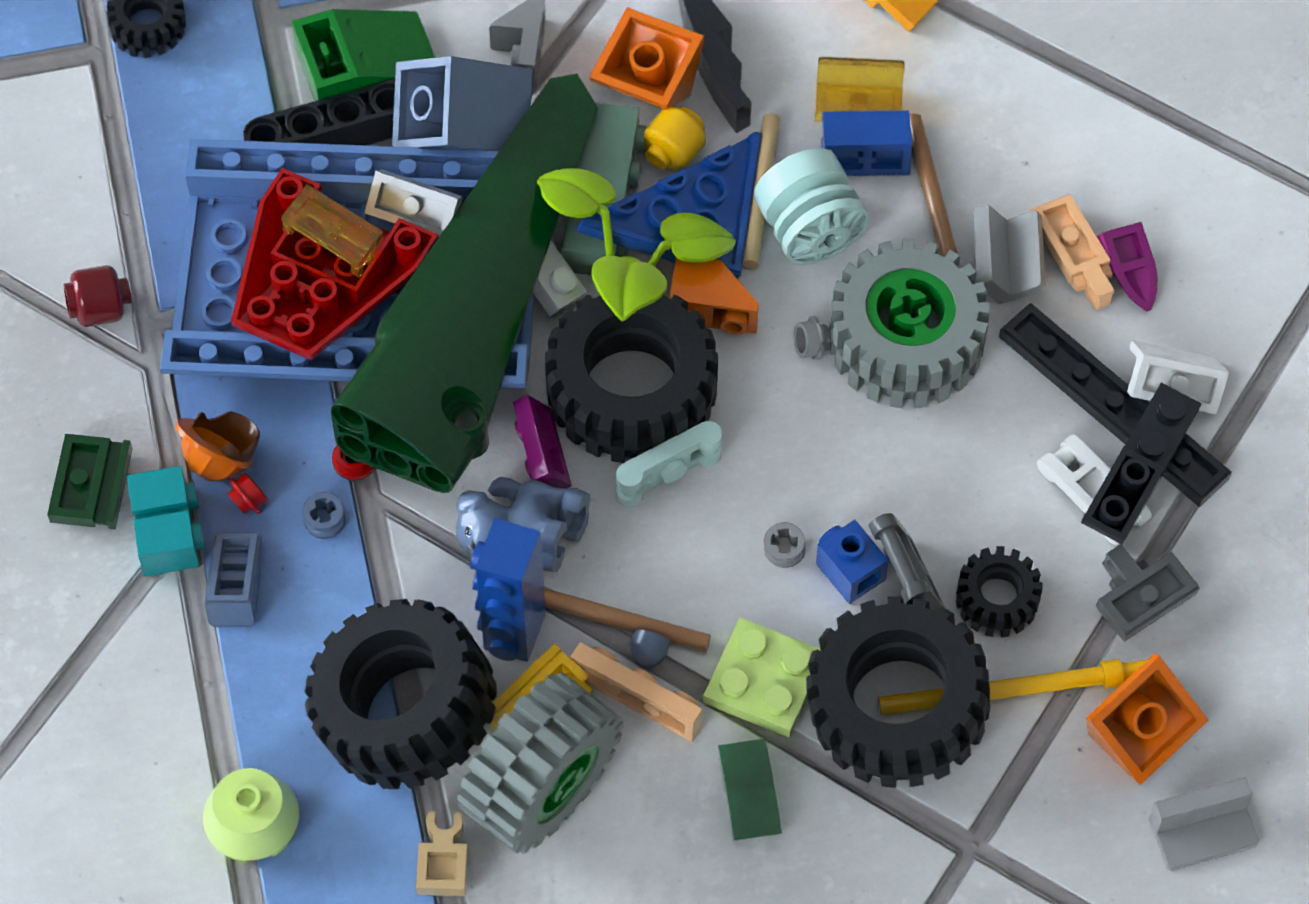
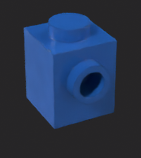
[816,519,889,604]

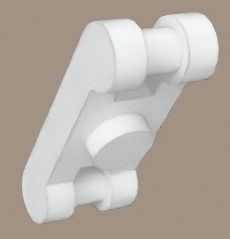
[1037,434,1152,545]

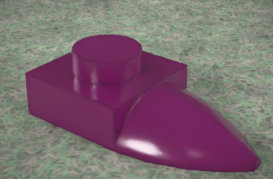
[1097,222,1158,312]

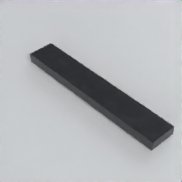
[999,303,1232,508]

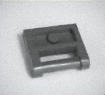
[869,513,945,612]

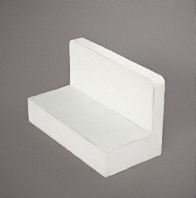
[1127,340,1229,415]

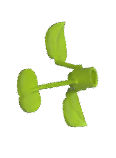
[537,168,736,322]

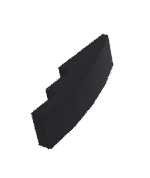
[679,0,751,133]

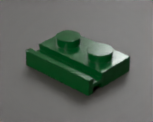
[47,434,133,530]

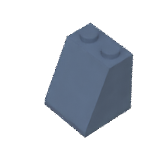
[392,56,532,151]

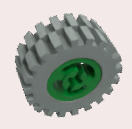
[829,239,990,408]
[457,672,624,854]

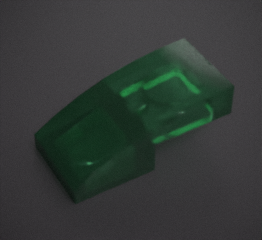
[717,739,782,841]

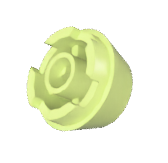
[203,768,299,862]

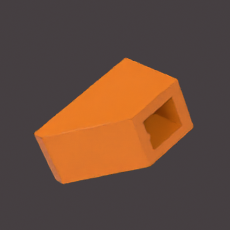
[669,257,759,334]

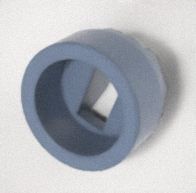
[630,630,670,668]

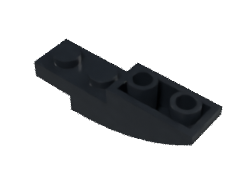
[1081,382,1202,545]

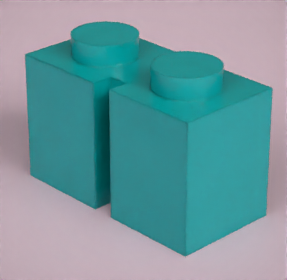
[126,466,205,577]

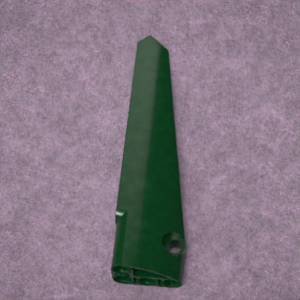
[331,74,598,493]

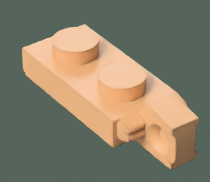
[1030,194,1115,310]

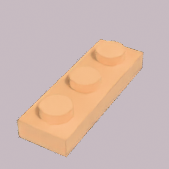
[570,642,703,742]

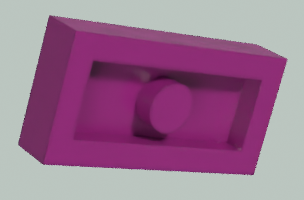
[513,394,572,489]

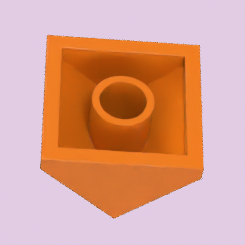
[589,7,705,110]
[1086,653,1209,785]

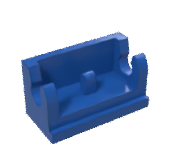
[821,110,912,176]

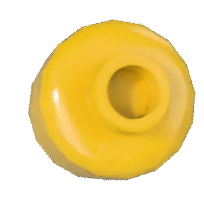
[644,106,706,171]

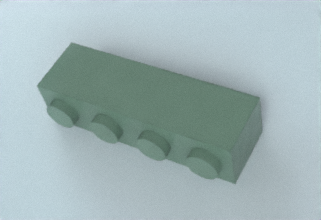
[562,102,647,275]

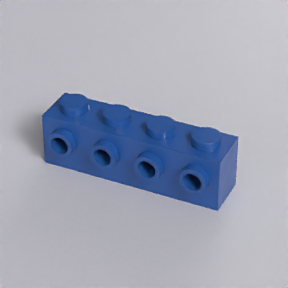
[470,518,546,662]

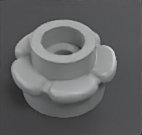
[794,316,831,360]

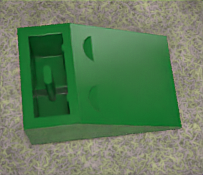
[291,9,435,101]

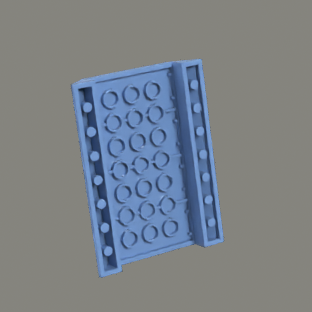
[160,139,535,389]

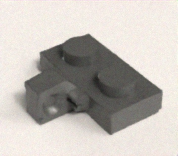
[1096,544,1200,642]

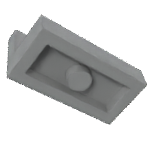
[364,169,463,237]
[973,204,1046,304]
[1149,777,1259,871]

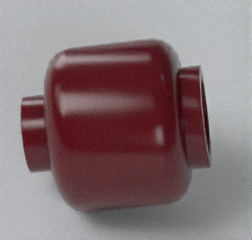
[63,265,132,327]

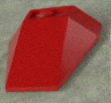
[231,168,439,360]

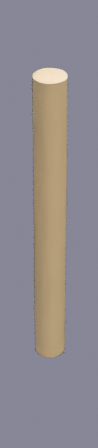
[742,113,780,269]

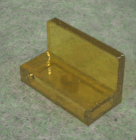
[815,57,905,122]

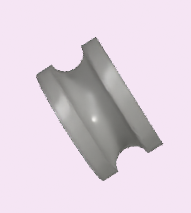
[764,522,806,568]

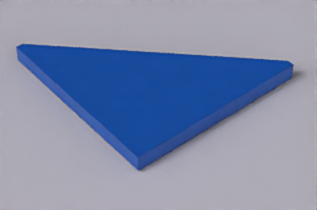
[577,132,762,279]

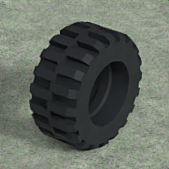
[545,294,718,463]
[806,596,991,788]
[305,599,497,789]

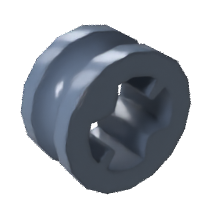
[302,492,346,539]

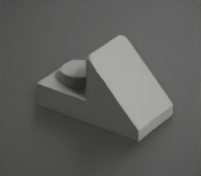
[489,0,546,89]

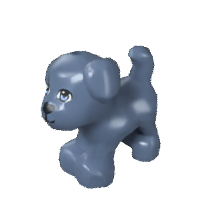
[456,477,590,573]

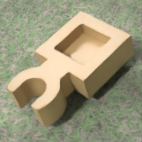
[416,811,468,896]

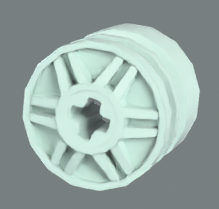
[754,148,869,265]

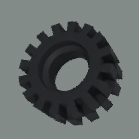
[106,0,186,58]
[956,546,1043,638]

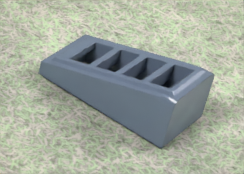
[204,533,262,626]

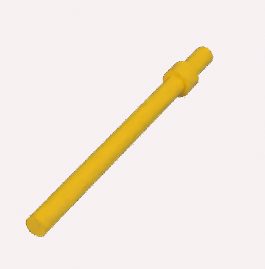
[878,659,1148,716]

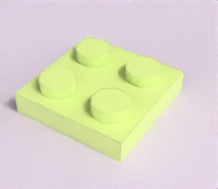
[703,617,820,738]

